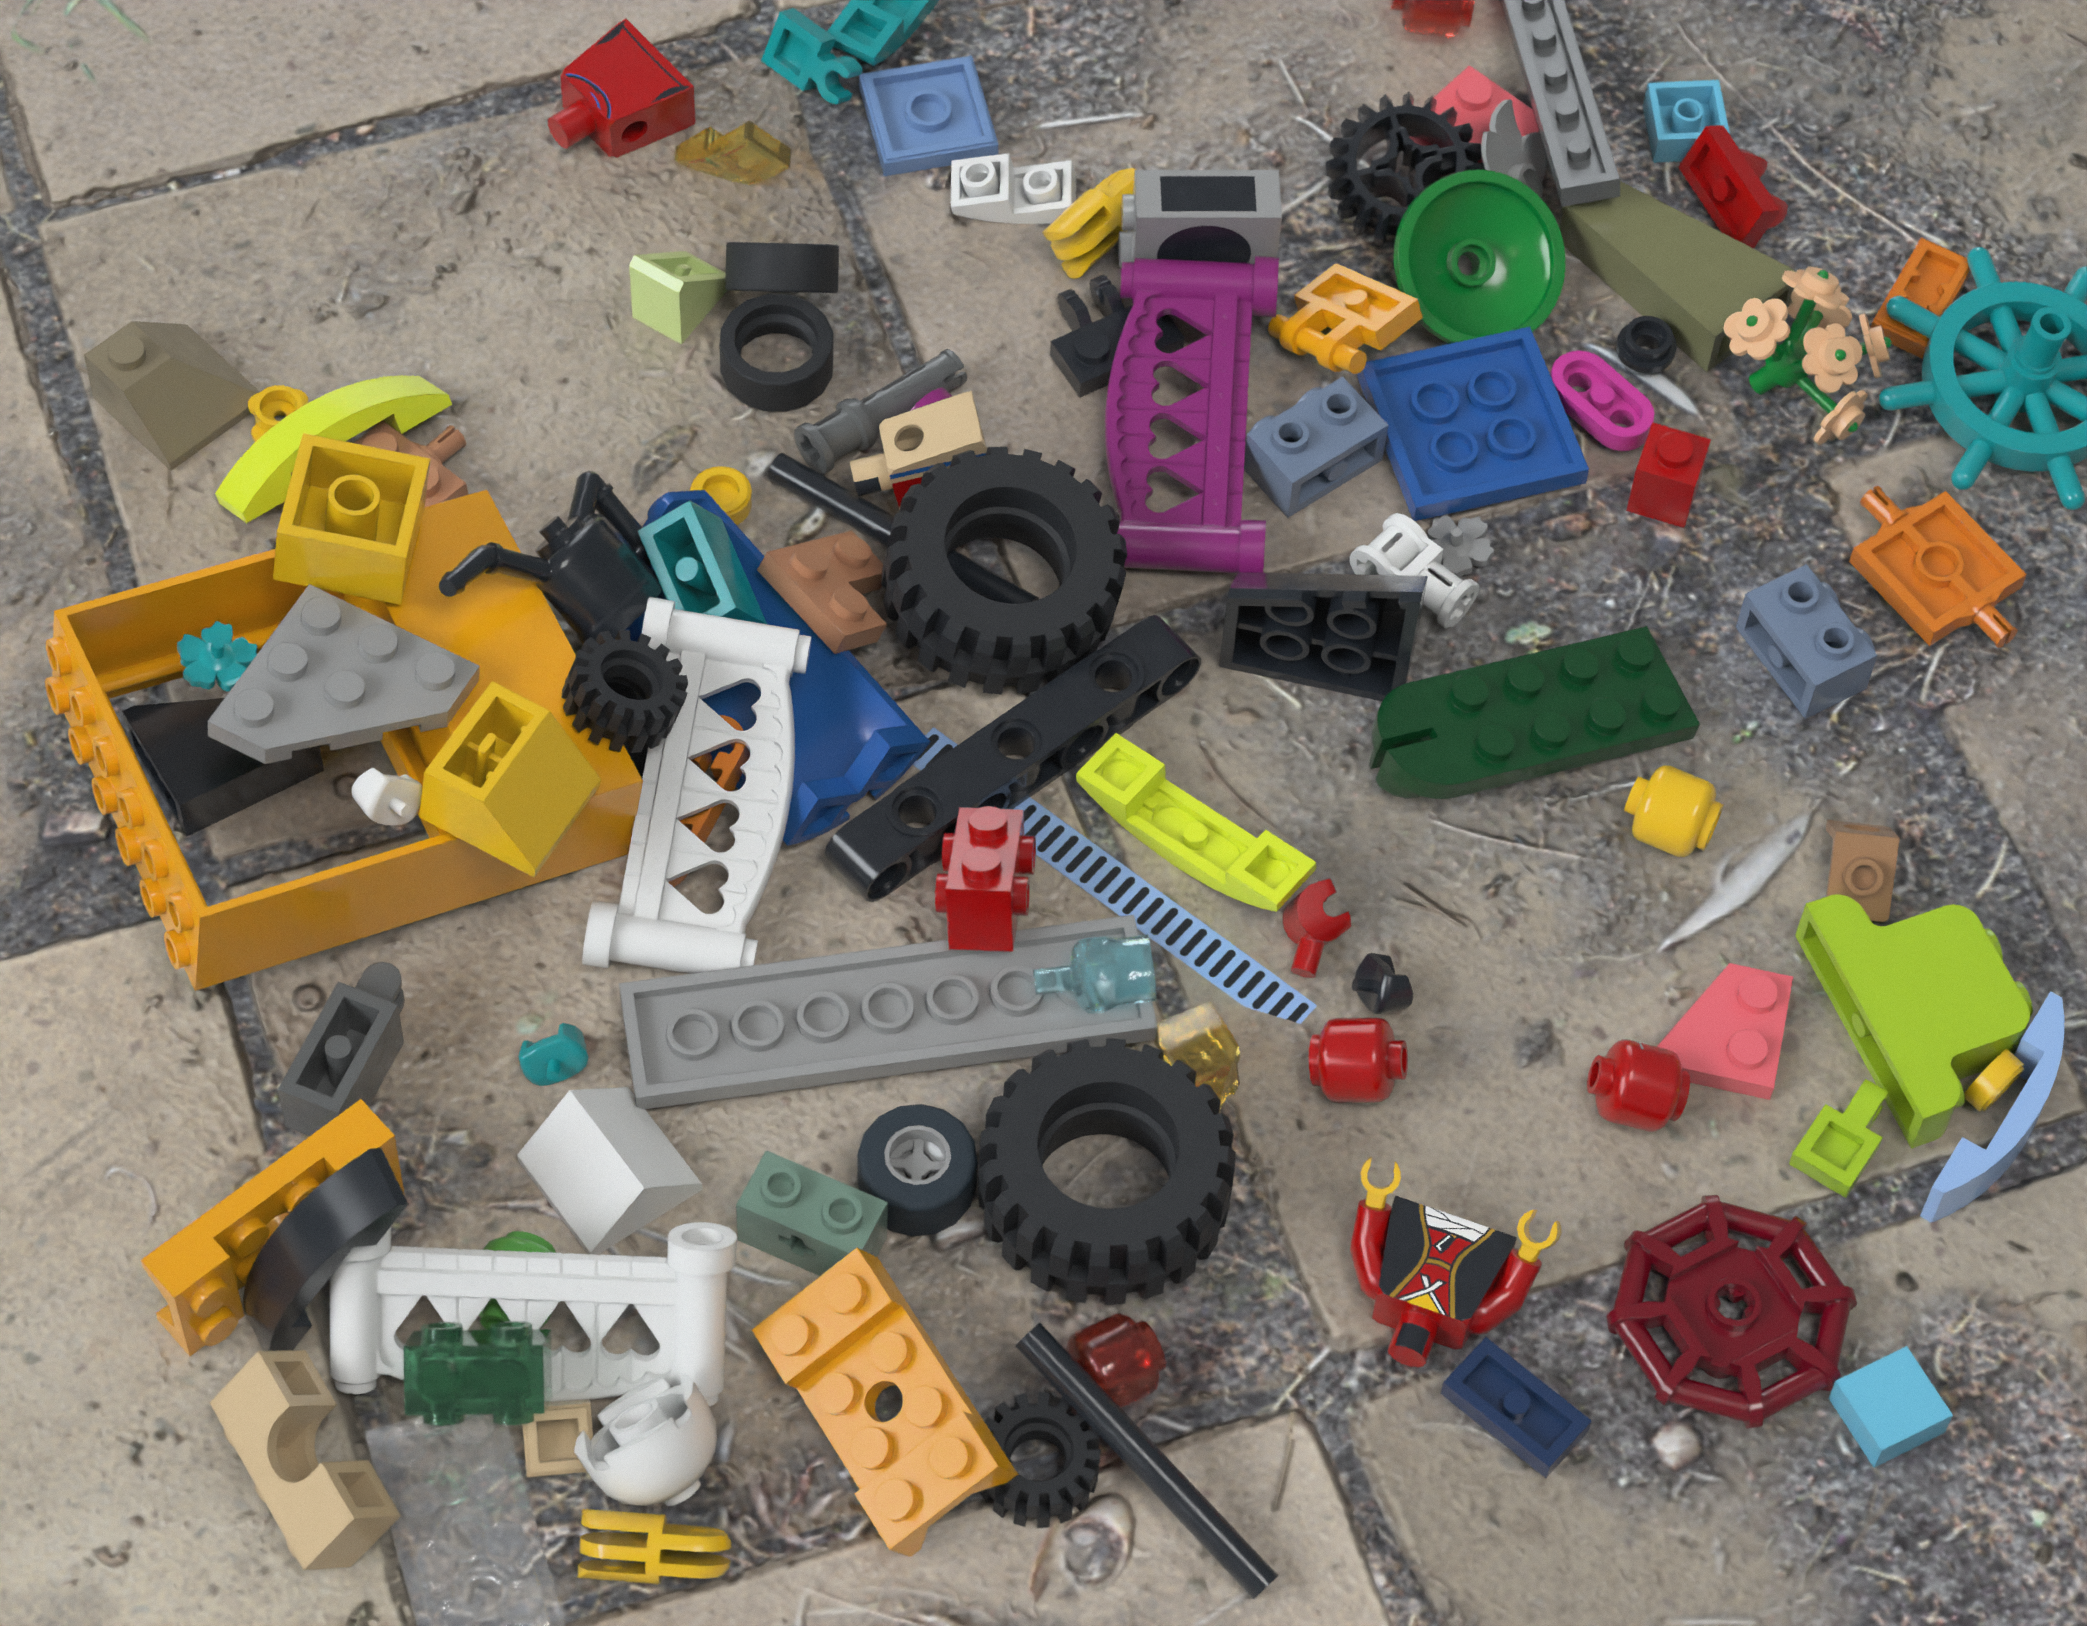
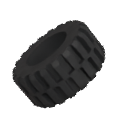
[881,446,1127,695]
[978,1038,1236,1305]

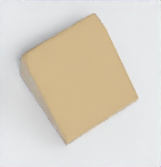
[521,1399,593,1477]

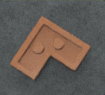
[757,530,887,654]

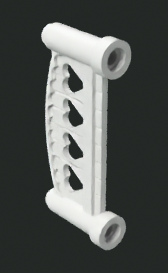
[582,597,812,974]
[330,1222,737,1407]

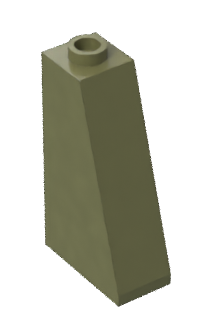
[1560,181,1796,372]

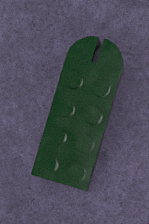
[1369,626,1700,799]

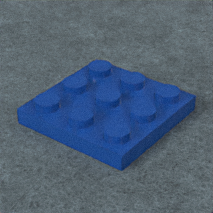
[1357,327,1589,521]

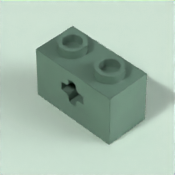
[736,1150,888,1276]

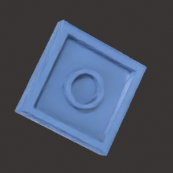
[859,55,999,176]

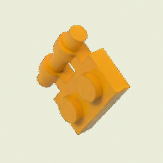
[1268,263,1423,374]

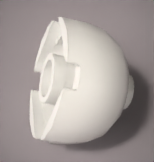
[574,1374,717,1506]

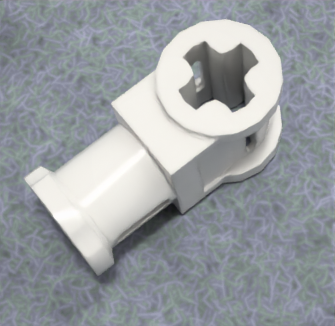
[1349,513,1479,628]

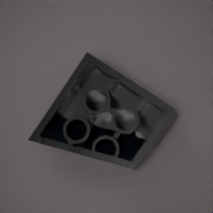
[1219,572,1428,701]

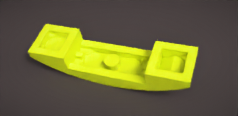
[215,375,452,523]
[1076,733,1316,912]

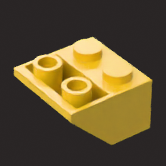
[419,681,601,877]

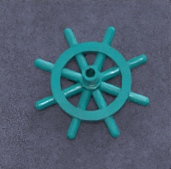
[1879,247,2087,510]

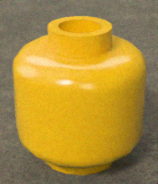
[1624,765,1724,857]

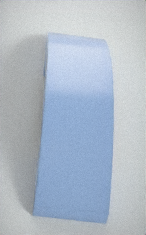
[1920,991,2064,1223]

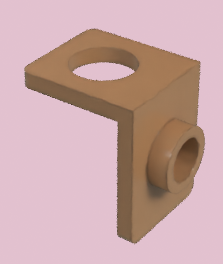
[1826,820,1900,922]

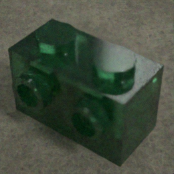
[403,1321,552,1426]

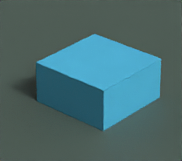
[1643,80,1730,163]
[1828,1346,1953,1468]

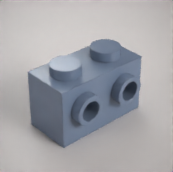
[1244,377,1388,518]
[1736,564,1878,719]

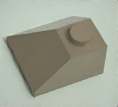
[84,321,260,471]

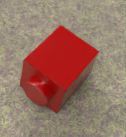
[1626,422,1711,528]

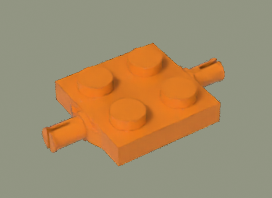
[1849,486,2027,648]

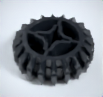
[1325,91,1485,247]

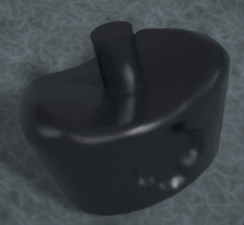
[1352,953,1414,1014]

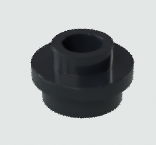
[1616,316,1677,373]

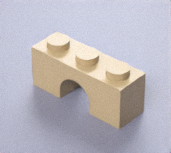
[210,1350,401,1570]

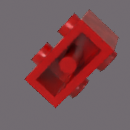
[935,806,1036,952]

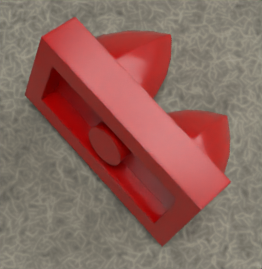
[1678,125,1788,249]

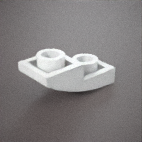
[951,153,1076,224]

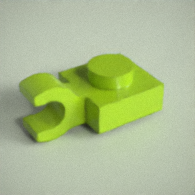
[1789,1079,1889,1198]

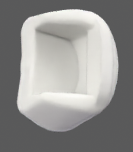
[351,768,422,825]

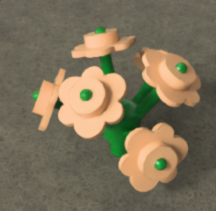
[1724,267,1892,445]

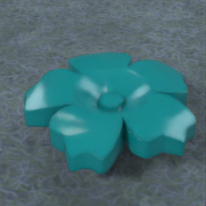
[177,621,257,692]

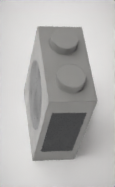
[1119,170,1282,267]

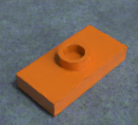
[1870,237,1971,359]

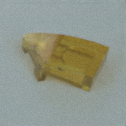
[674,121,792,185]
[1153,1002,1240,1114]

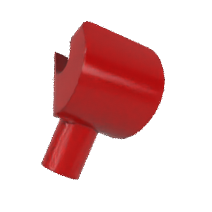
[1283,879,1351,978]

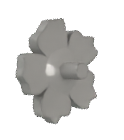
[1428,514,1494,578]

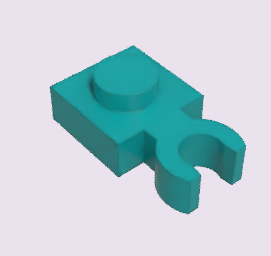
[761,8,863,104]

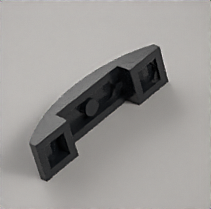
[243,1148,408,1351]

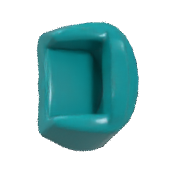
[518,1023,589,1086]

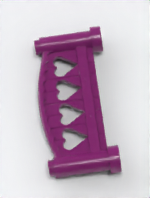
[1105,256,1279,573]

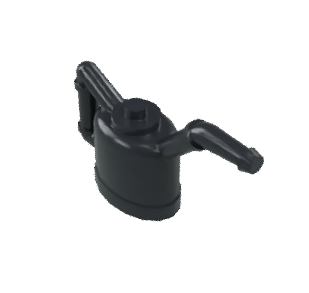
[439,471,662,645]

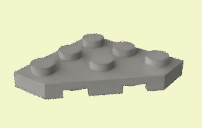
[208,584,480,764]

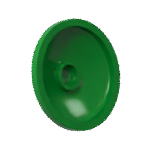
[1394,170,1566,344]

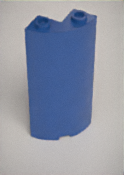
[614,490,931,846]

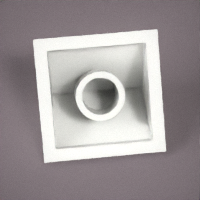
[517,1087,703,1255]

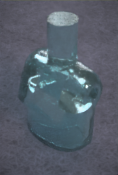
[1033,934,1156,1014]

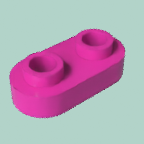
[1550,351,1654,451]

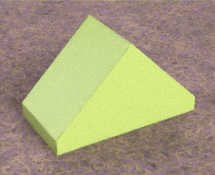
[629,251,728,345]

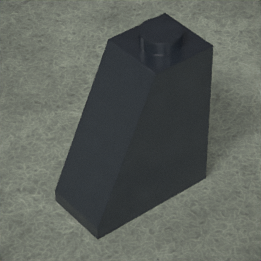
[122,698,326,837]

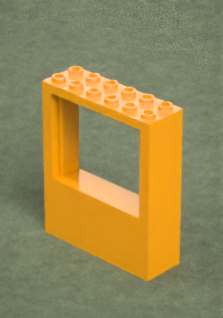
[45,490,643,991]

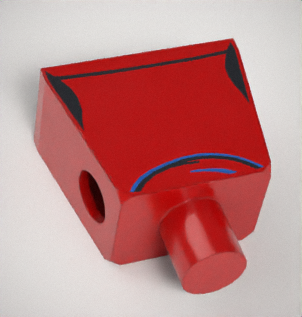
[547,18,696,158]

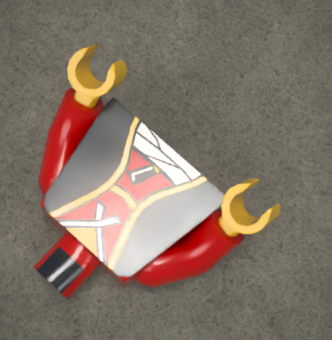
[1350,1157,1562,1367]

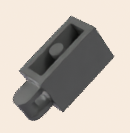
[278,962,405,1136]

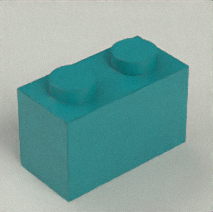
[638,500,767,624]

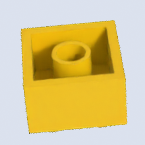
[273,433,430,605]

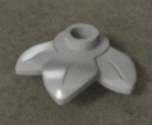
[1481,99,1546,199]

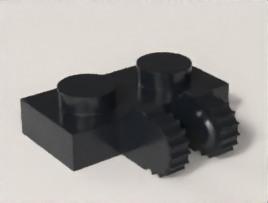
[1050,274,1185,398]

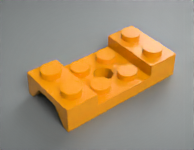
[141,1099,405,1356]
[752,1248,1018,1557]

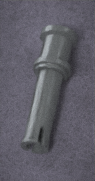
[794,349,967,475]

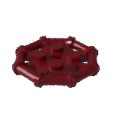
[1606,1194,1857,1429]

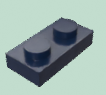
[1440,1337,1592,1478]

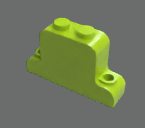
[1795,894,2033,1149]

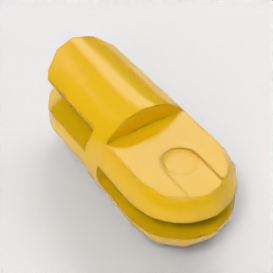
[1042,168,1137,279]
[577,1509,732,1584]

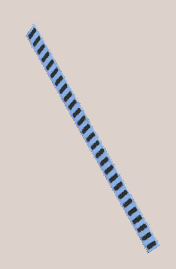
[913,727,1317,1024]

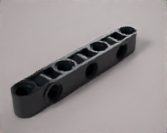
[825,615,1202,902]

